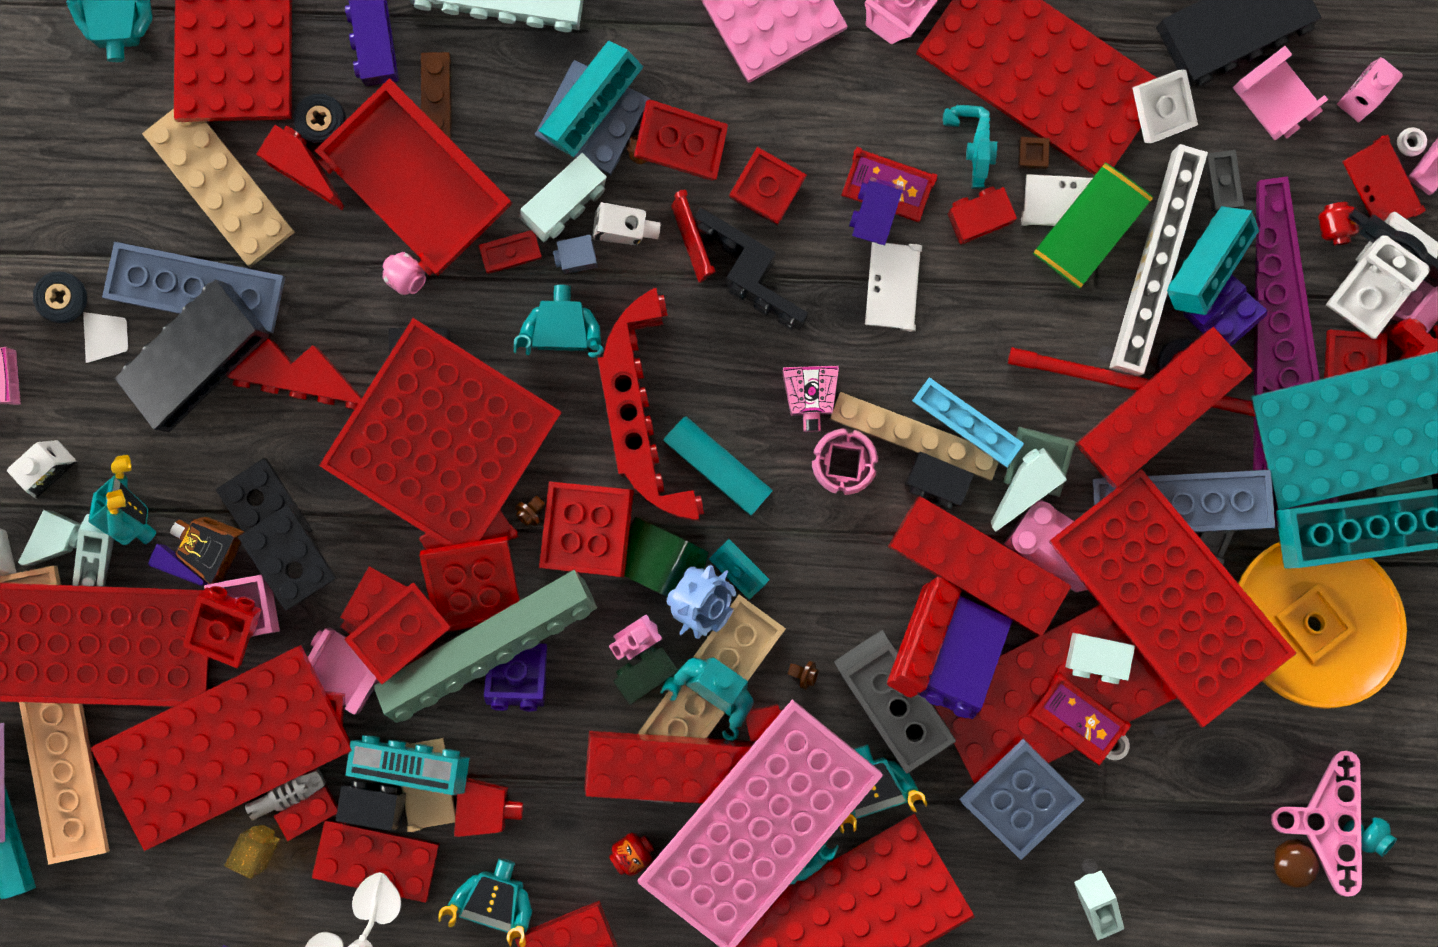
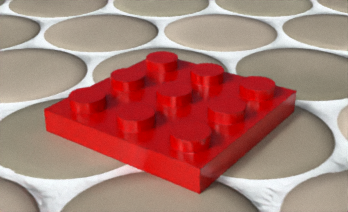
[539,482,634,577]
[419,536,520,632]

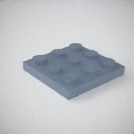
[535,60,650,176]
[960,739,1084,860]

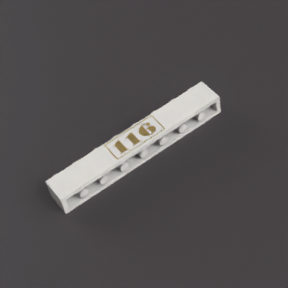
[1109,144,1208,376]

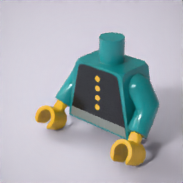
[88,455,156,545]
[839,745,927,833]
[438,858,532,947]

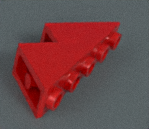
[228,339,362,410]

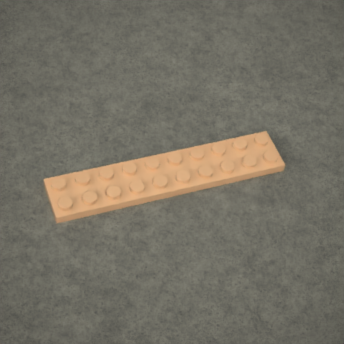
[0,566,110,865]

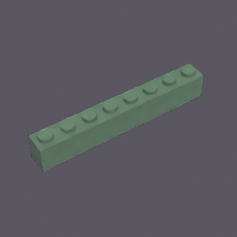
[373,570,598,723]

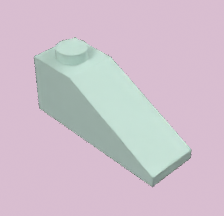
[991,447,1067,532]
[73,514,114,587]

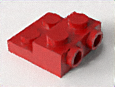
[183,586,262,668]

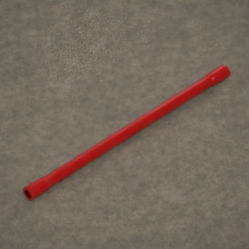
[1007,347,1255,417]

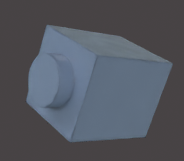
[553,235,598,274]

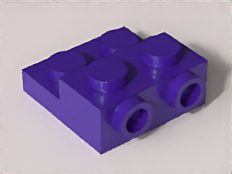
[1183,274,1267,347]
[484,643,548,712]

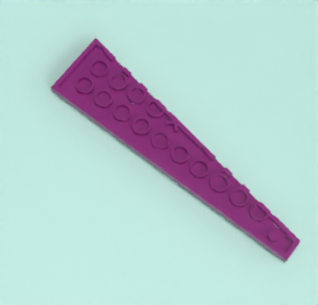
[1253,176,1339,526]

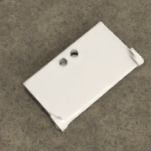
[1021,174,1092,226]
[865,242,922,332]

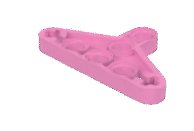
[1271,751,1362,897]

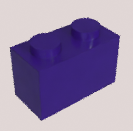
[849,177,904,246]

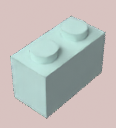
[1065,633,1135,684]

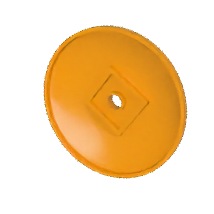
[1238,542,1407,709]

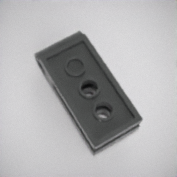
[834,629,956,774]

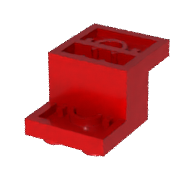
[1383,318,1438,361]

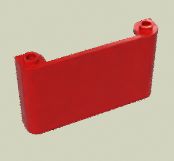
[315,78,513,276]

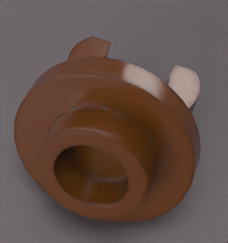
[515,495,545,526]
[787,661,819,690]

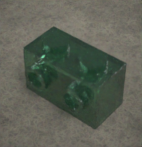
[613,645,679,705]

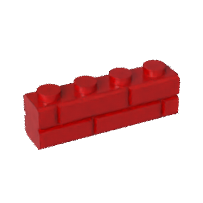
[887,576,962,698]

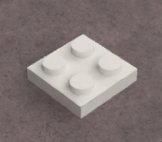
[1132,70,1198,143]

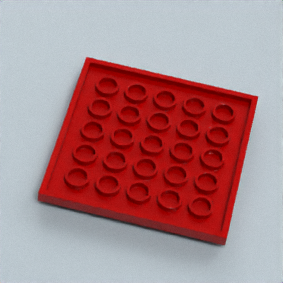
[319,318,562,546]

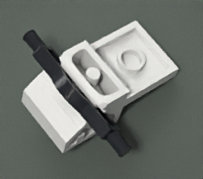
[1326,208,1438,339]

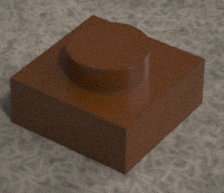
[1018,137,1050,169]

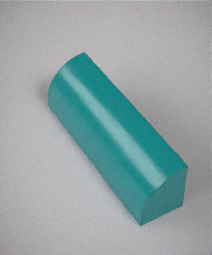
[538,41,643,157]
[663,416,773,516]
[0,787,36,900]

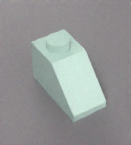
[18,510,81,566]
[1074,871,1124,940]

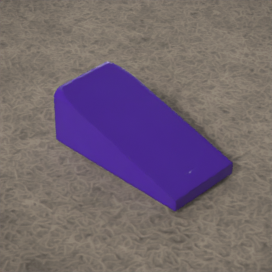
[148,544,209,586]

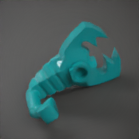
[943,105,997,190]

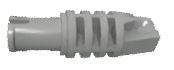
[245,768,326,821]

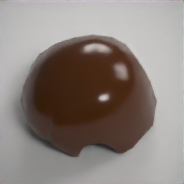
[1273,839,1319,888]

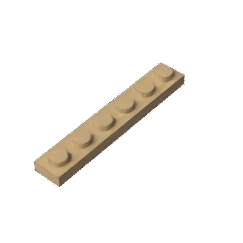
[829,392,999,481]

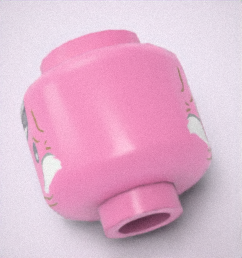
[382,252,426,295]

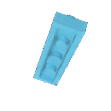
[912,377,1024,468]

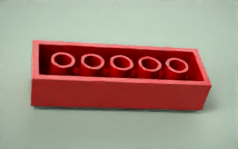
[1075,326,1253,488]
[888,496,1071,636]
[584,731,756,803]

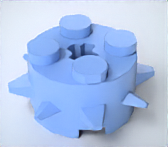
[667,565,736,639]

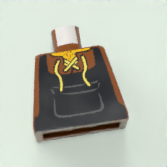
[170,517,245,584]

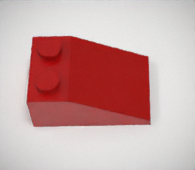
[256,125,345,211]

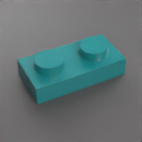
[709,539,770,600]

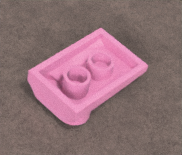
[865,0,938,44]
[1003,499,1088,592]

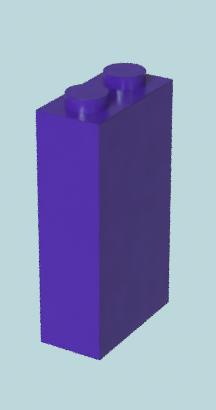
[918,596,1012,719]

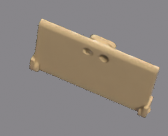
[401,738,456,832]

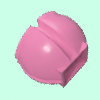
[812,429,878,495]

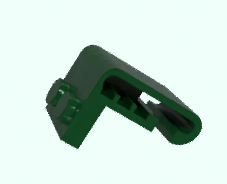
[624,517,709,597]

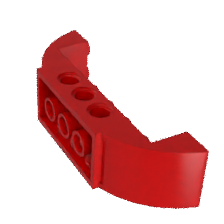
[598,288,704,521]

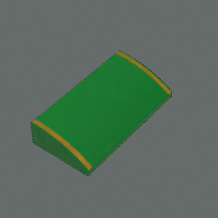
[1032,162,1153,289]

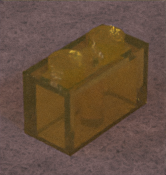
[224,825,280,879]

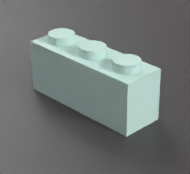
[519,153,607,242]

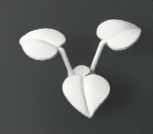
[305,872,401,947]

